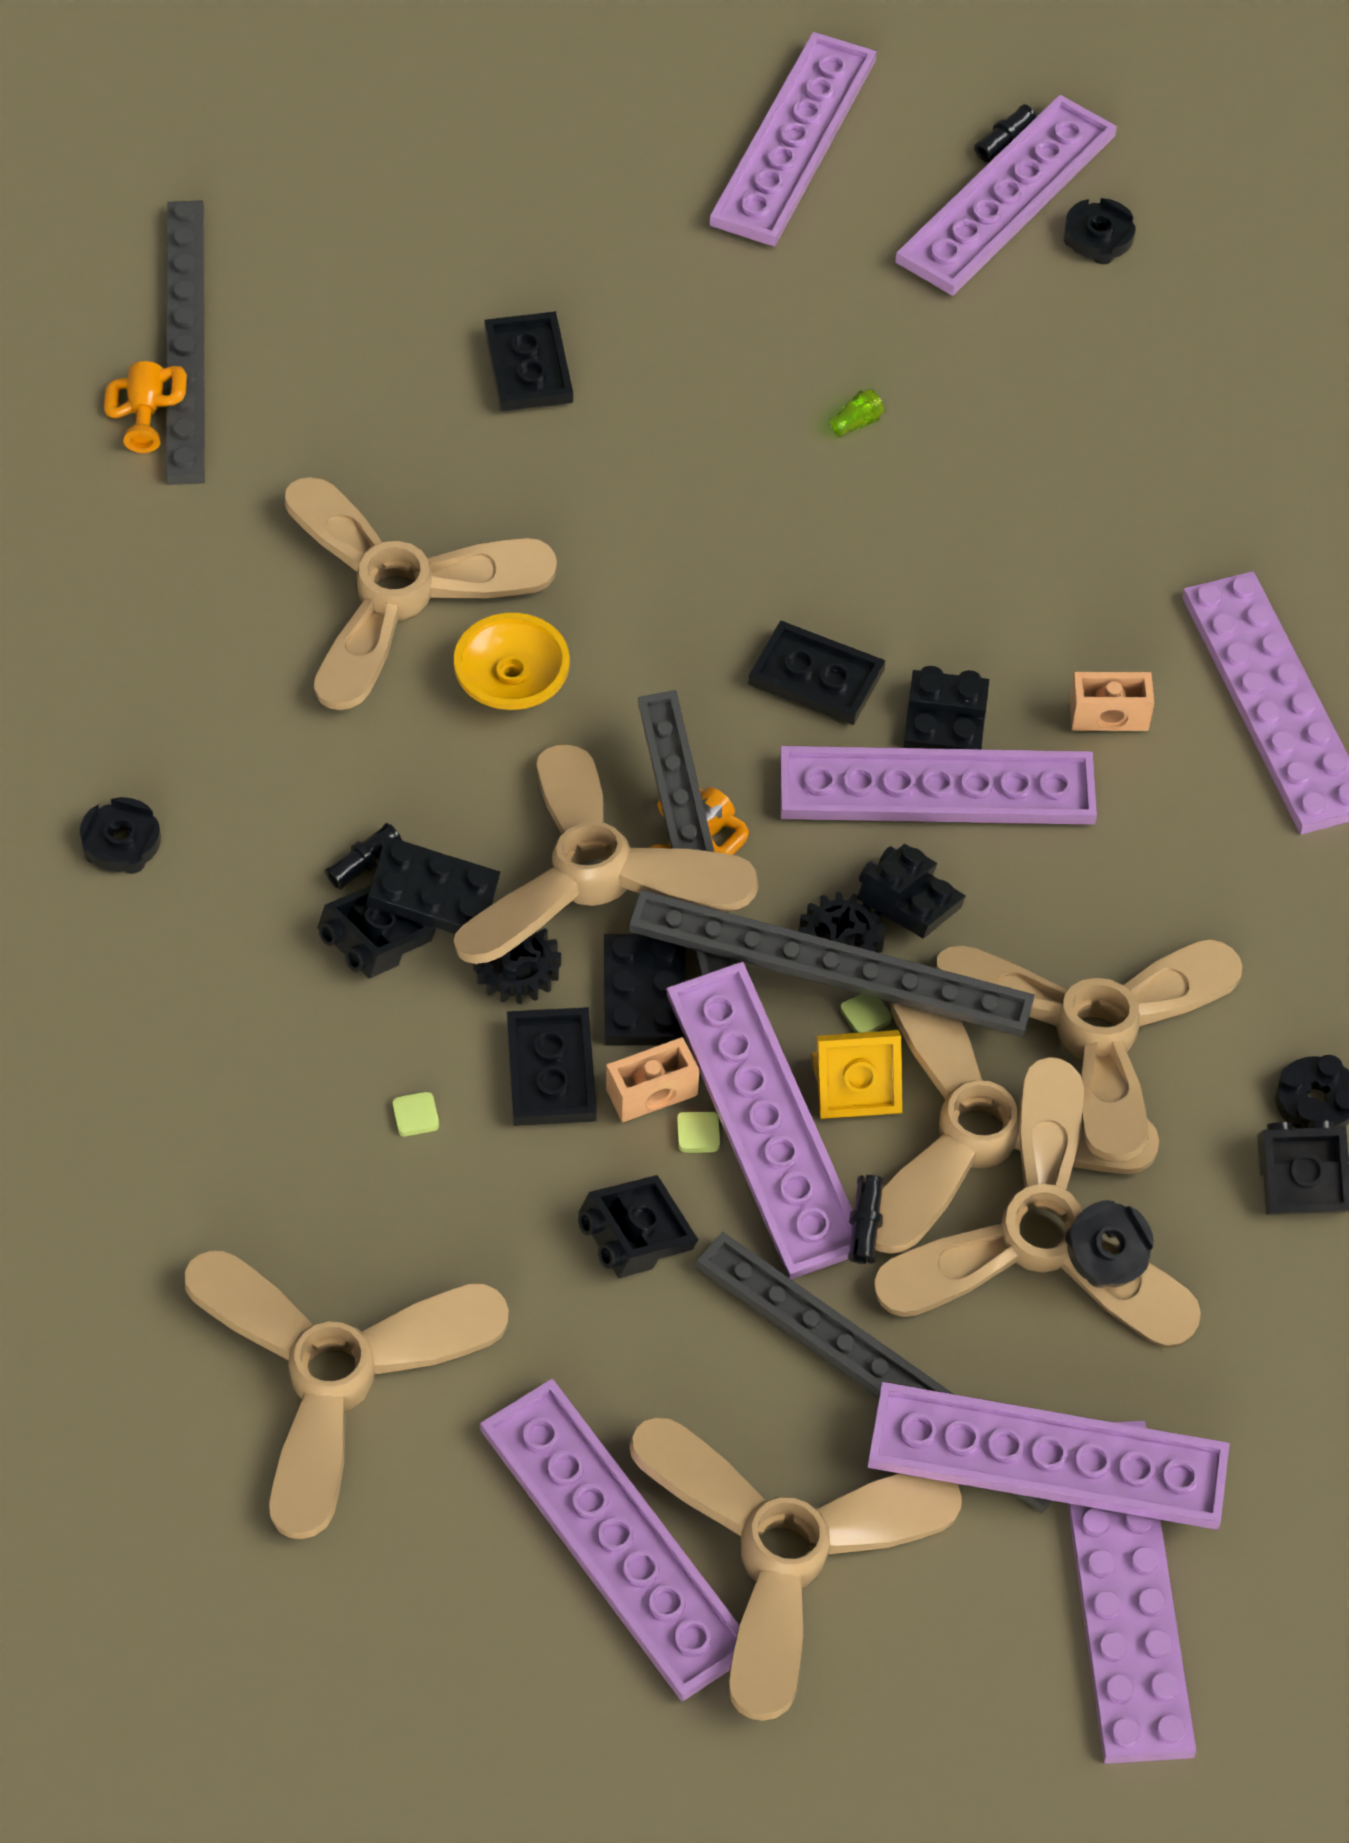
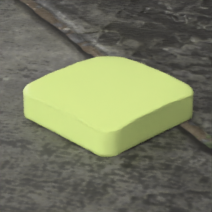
[840,994,892,1033]
[393,1092,439,1137]
[677,1112,720,1153]

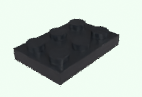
[484,311,573,411]
[748,620,886,725]
[365,836,500,934]
[604,934,687,1046]
[507,1007,597,1126]

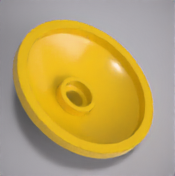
[454,612,570,710]

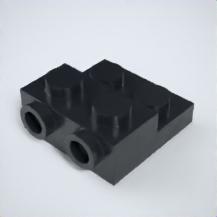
[903,666,990,750]
[857,844,966,939]
[317,885,436,979]
[1257,1120,1349,1215]
[578,1175,699,1278]

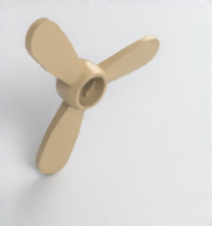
[285,477,557,710]
[453,745,759,964]
[935,939,1243,1162]
[875,1002,1159,1254]
[874,1057,1201,1348]
[184,1251,509,1539]
[629,1417,962,1721]

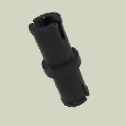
[974,104,1036,162]
[325,823,402,890]
[848,1175,884,1264]

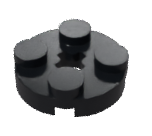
[1064,198,1136,264]
[80,797,161,874]
[1275,1055,1349,1128]
[1065,1200,1154,1288]

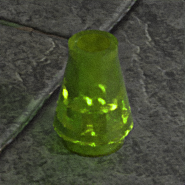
[829,388,886,437]

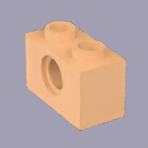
[1069,672,1155,731]
[606,1037,699,1123]

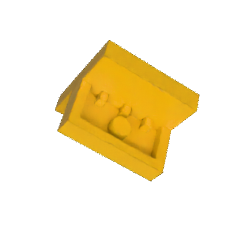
[812,1030,902,1119]

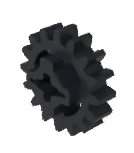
[798,892,886,953]
[473,928,561,1004]

